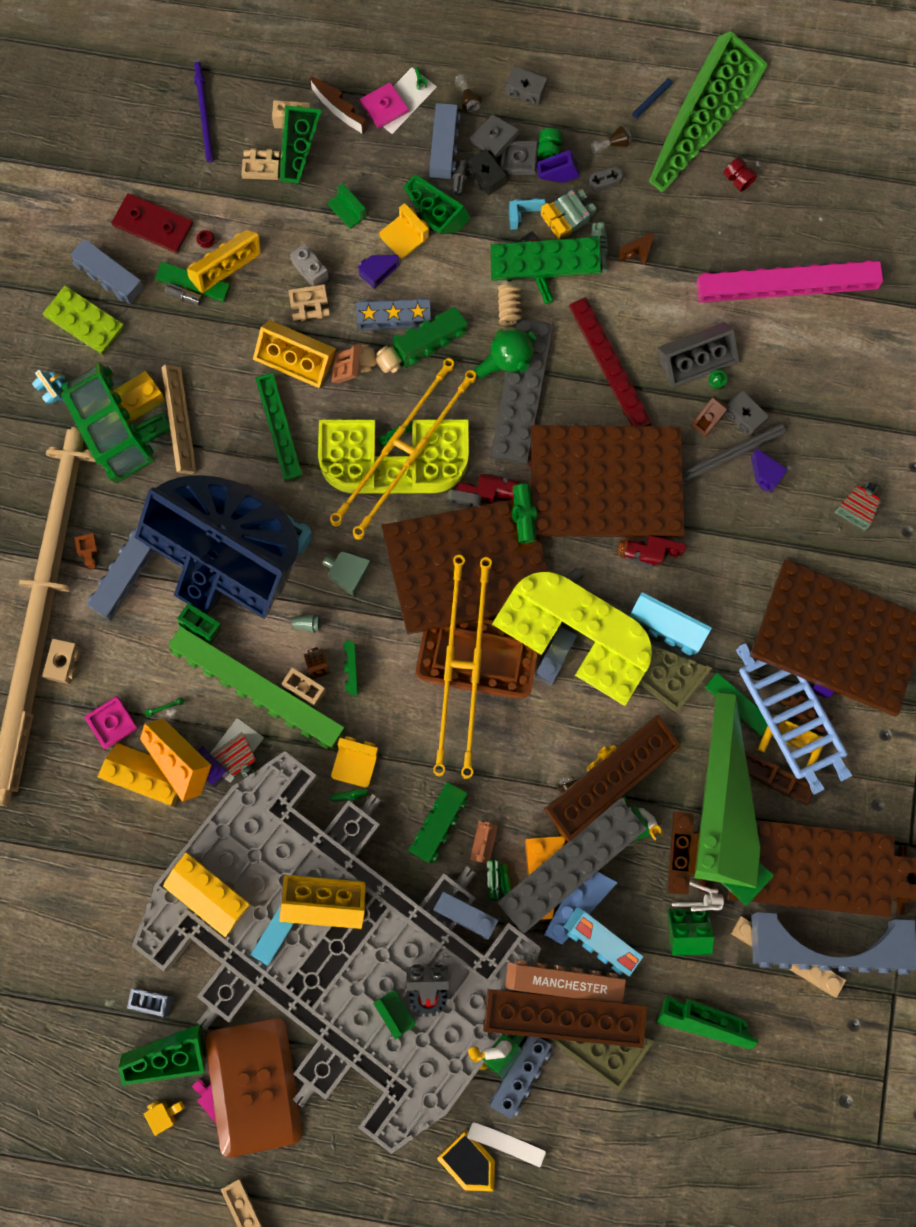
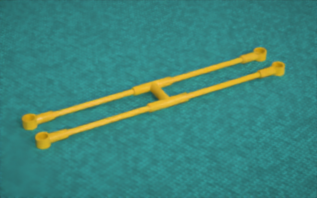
[330,358,476,540]
[433,555,492,779]

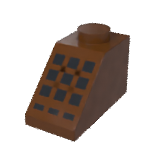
[304,647,330,679]

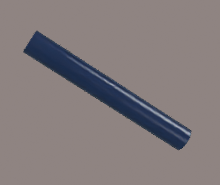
[632,78,673,119]

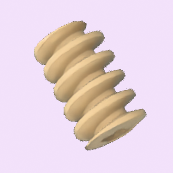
[498,284,522,326]

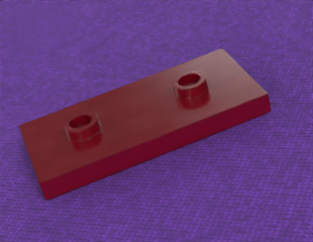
[111,193,193,254]

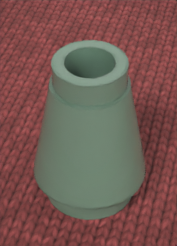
[292,614,321,633]

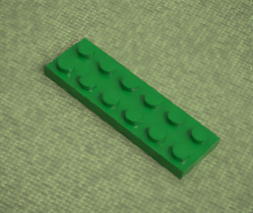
[490,237,601,281]

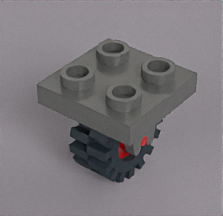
[406,963,449,1017]

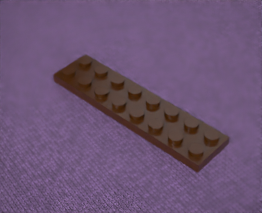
[544,715,681,841]
[483,988,647,1048]

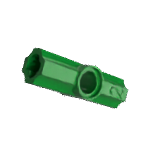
[512,484,537,544]

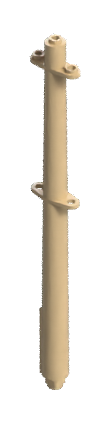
[0,427,95,806]

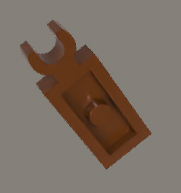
[779,694,833,734]

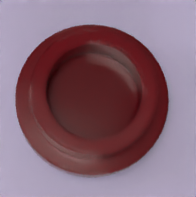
[197,230,215,248]

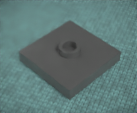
[469,114,520,158]
[500,141,539,175]

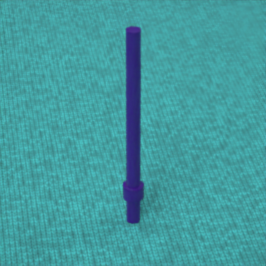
[194,62,214,162]

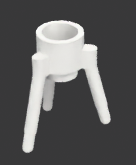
[672,880,724,911]

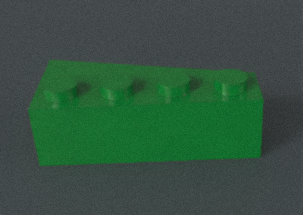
[393,307,468,368]
[408,782,469,864]
[118,1024,206,1086]

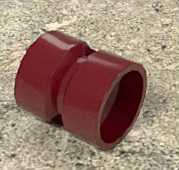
[723,157,758,192]

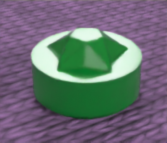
[708,370,727,390]

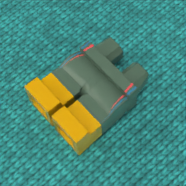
[541,189,596,240]

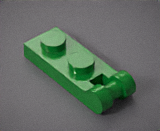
[343,640,358,697]

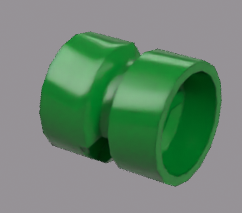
[537,128,563,161]

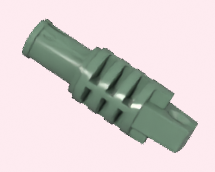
[591,222,609,273]

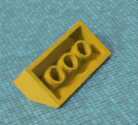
[187,230,261,293]
[253,320,336,388]
[82,371,165,440]
[97,743,179,808]
[163,853,252,938]
[279,875,365,929]

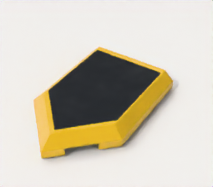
[437,1129,495,1191]

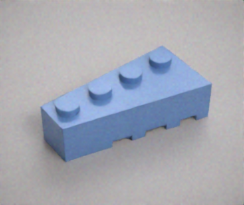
[543,872,617,945]

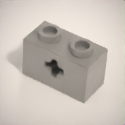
[290,244,329,286]

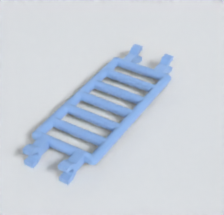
[736,643,852,795]

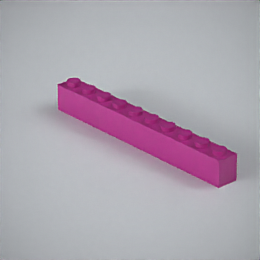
[696,260,883,303]

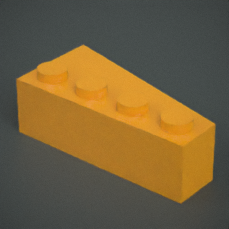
[140,718,211,802]
[525,836,565,920]

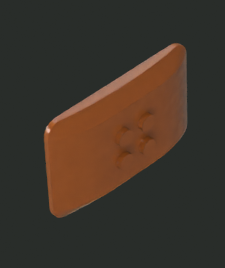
[416,619,538,698]
[205,1018,302,1158]

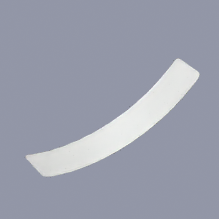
[467,1122,545,1167]

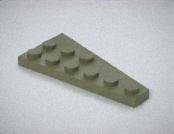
[585,638,712,713]
[548,1038,654,1092]

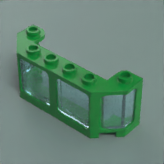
[61,362,155,484]

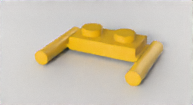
[758,714,823,767]

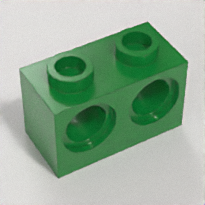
[177,603,221,645]

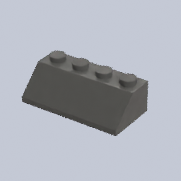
[657,322,739,388]

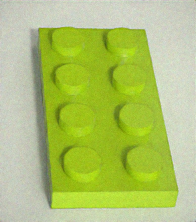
[42,286,125,355]

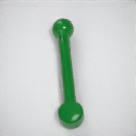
[145,698,184,717]

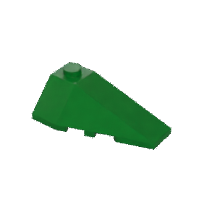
[403,174,470,235]

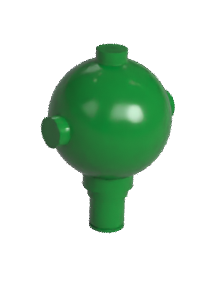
[474,328,537,380]

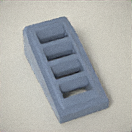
[127,988,174,1017]

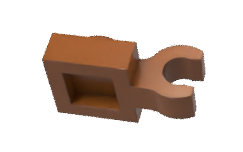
[74,533,98,569]

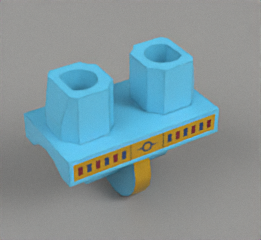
[32,370,65,405]

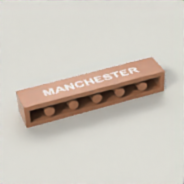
[505,960,626,1003]

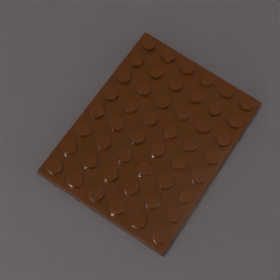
[531,425,684,538]
[381,499,548,635]
[750,559,916,717]

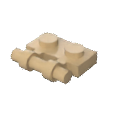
[241,148,280,180]
[288,284,330,322]

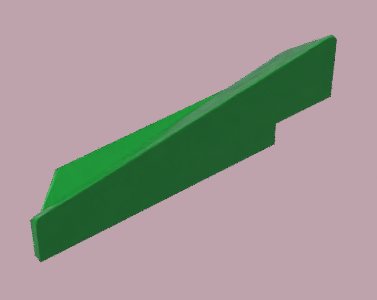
[656,996,758,1049]

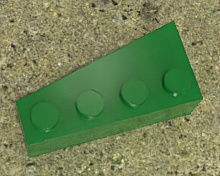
[279,105,322,185]

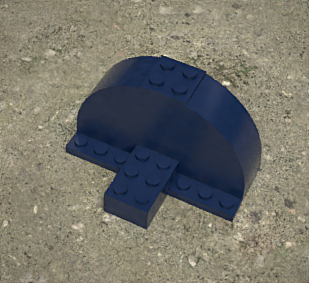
[134,475,299,619]

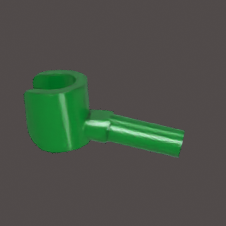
[415,67,427,90]

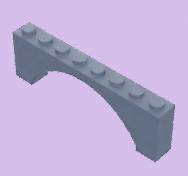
[752,912,916,975]

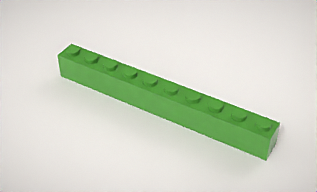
[168,626,345,750]

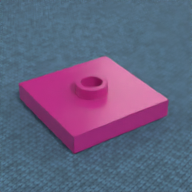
[360,82,409,129]
[84,696,139,750]

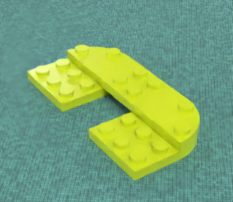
[318,420,469,493]
[492,572,652,706]

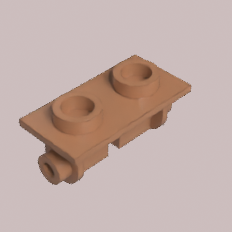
[470,821,498,864]

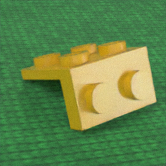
[379,203,429,259]
[331,736,379,788]

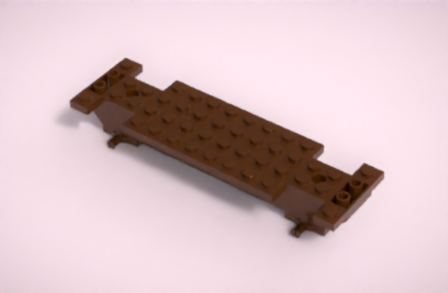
[667,811,916,917]

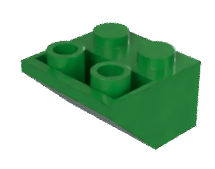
[668,909,714,955]

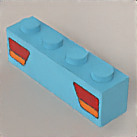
[563,907,643,977]

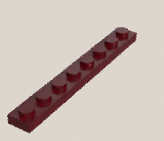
[569,297,652,426]

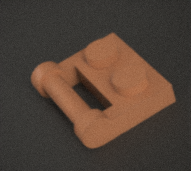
[332,344,363,384]

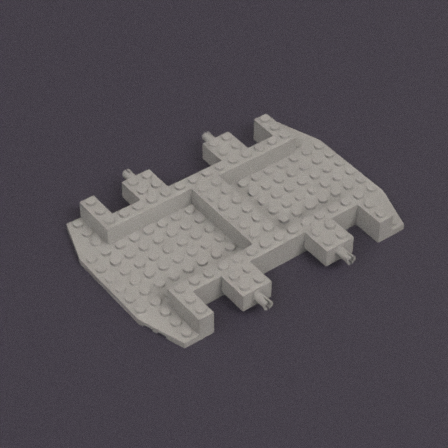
[132,751,541,1154]

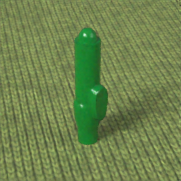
[329,788,368,802]

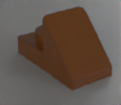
[618,233,654,265]
[691,396,729,436]

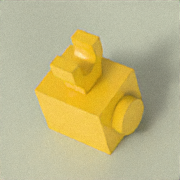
[143,1100,185,1136]

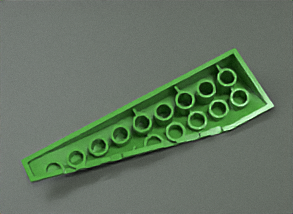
[649,31,768,192]
[694,692,760,888]

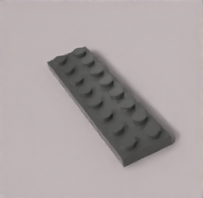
[490,319,553,465]
[497,798,647,934]

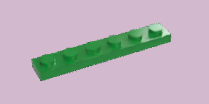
[255,373,303,482]

